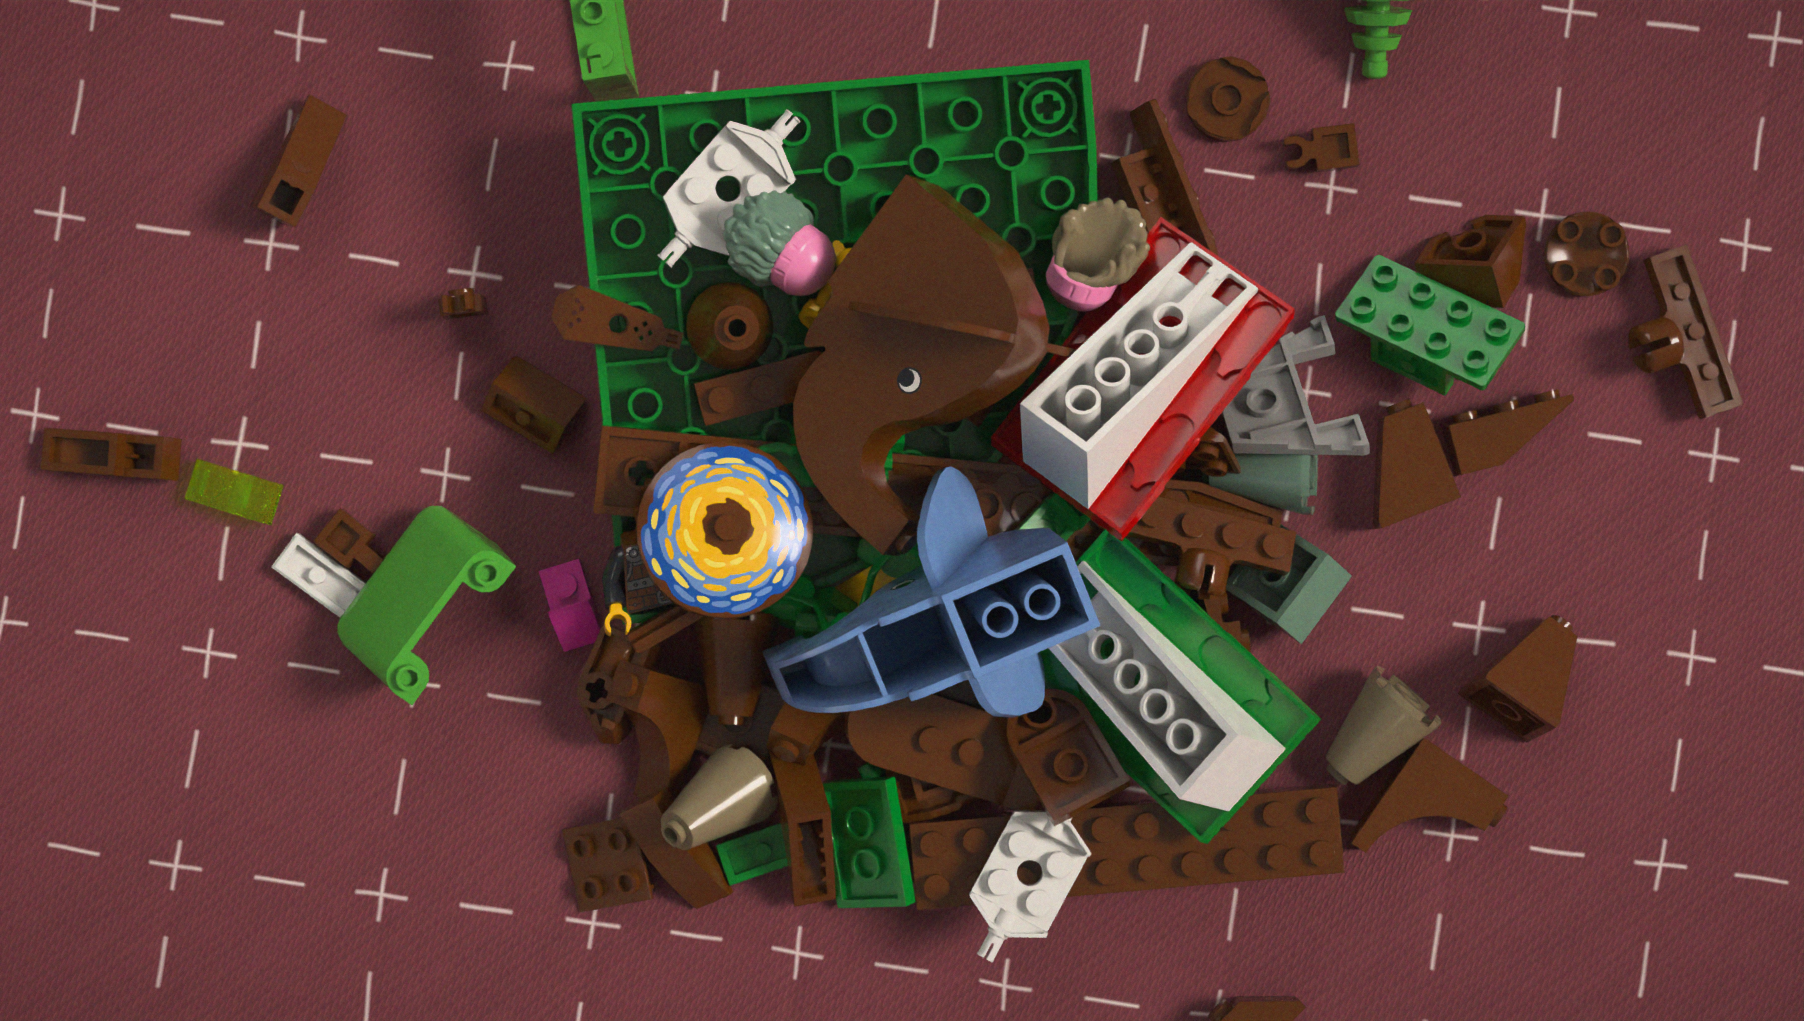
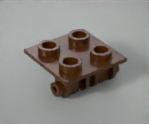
[562,817,655,913]

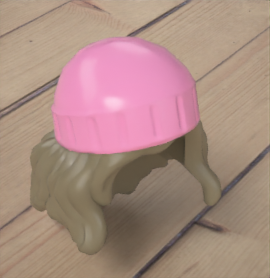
[1046,198,1150,312]

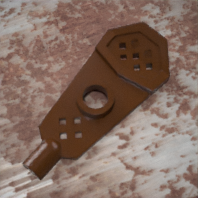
[551,284,684,351]

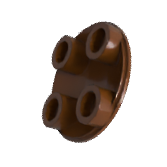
[1544,211,1629,296]

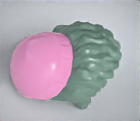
[723,190,836,296]

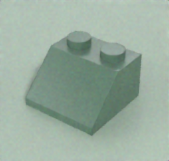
[1226,525,1352,644]

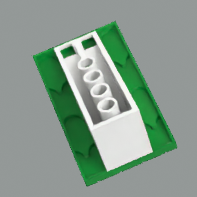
[1040,529,1321,844]

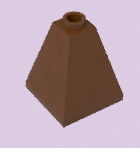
[1458,615,1578,742]

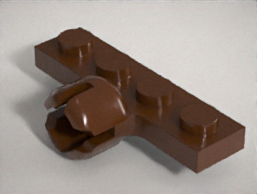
[1628,245,1743,419]
[1127,497,1297,600]

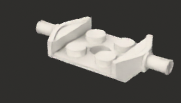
[657,109,801,268]

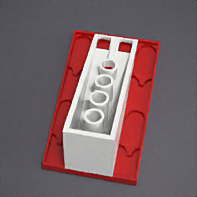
[991,217,1295,542]

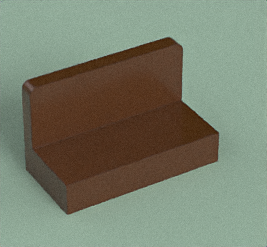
[481,356,586,454]

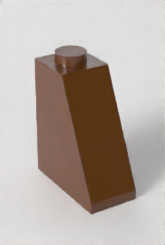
[1373,398,1461,529]

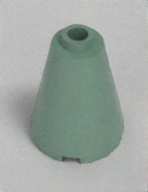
[1202,445,1318,515]

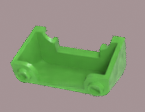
[337,506,516,705]

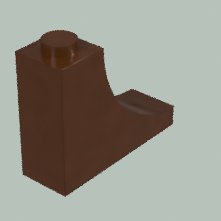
[606,659,709,800]
[766,702,846,766]
[1346,738,1508,853]
[768,750,836,907]

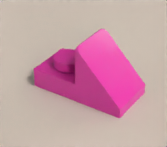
[539,559,601,652]

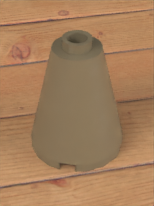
[1325,666,1442,785]
[661,744,778,850]

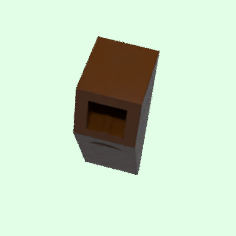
[250,94,347,227]
[1442,389,1574,476]

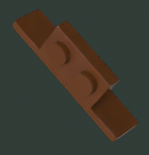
[1111,99,1218,256]

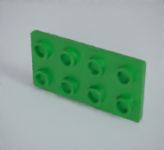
[1335,255,1525,396]

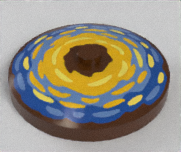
[636,442,813,619]

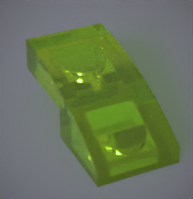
[184,459,284,525]

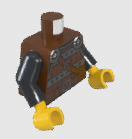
[602,507,672,636]

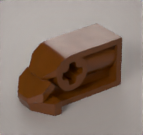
[577,623,663,744]

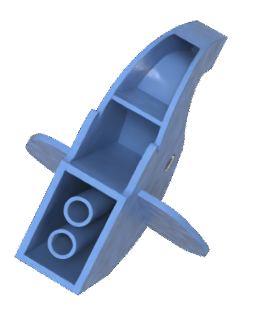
[762,467,1101,718]

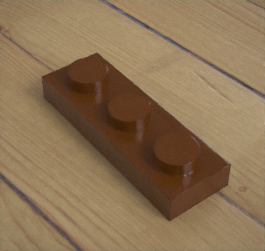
[693,349,821,426]

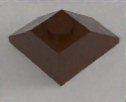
[1414,215,1526,308]

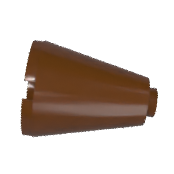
[686,282,773,369]
[694,613,779,726]

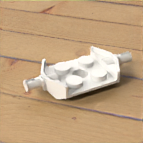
[969,810,1091,962]

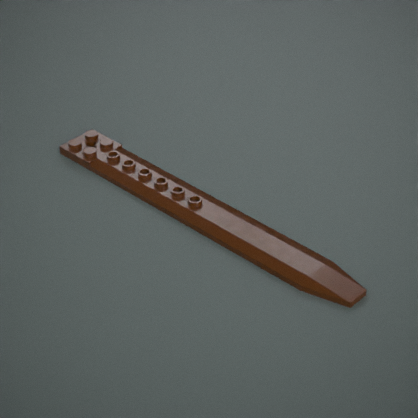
[593,425,1282,566]

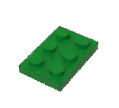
[822,776,916,908]

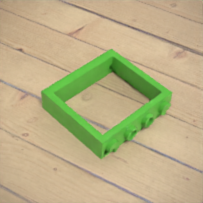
[570,0,639,102]

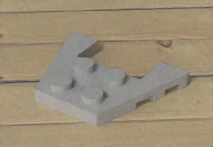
[1221,315,1370,456]

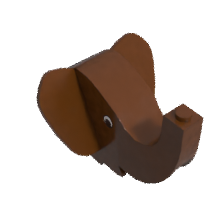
[793,174,1076,556]

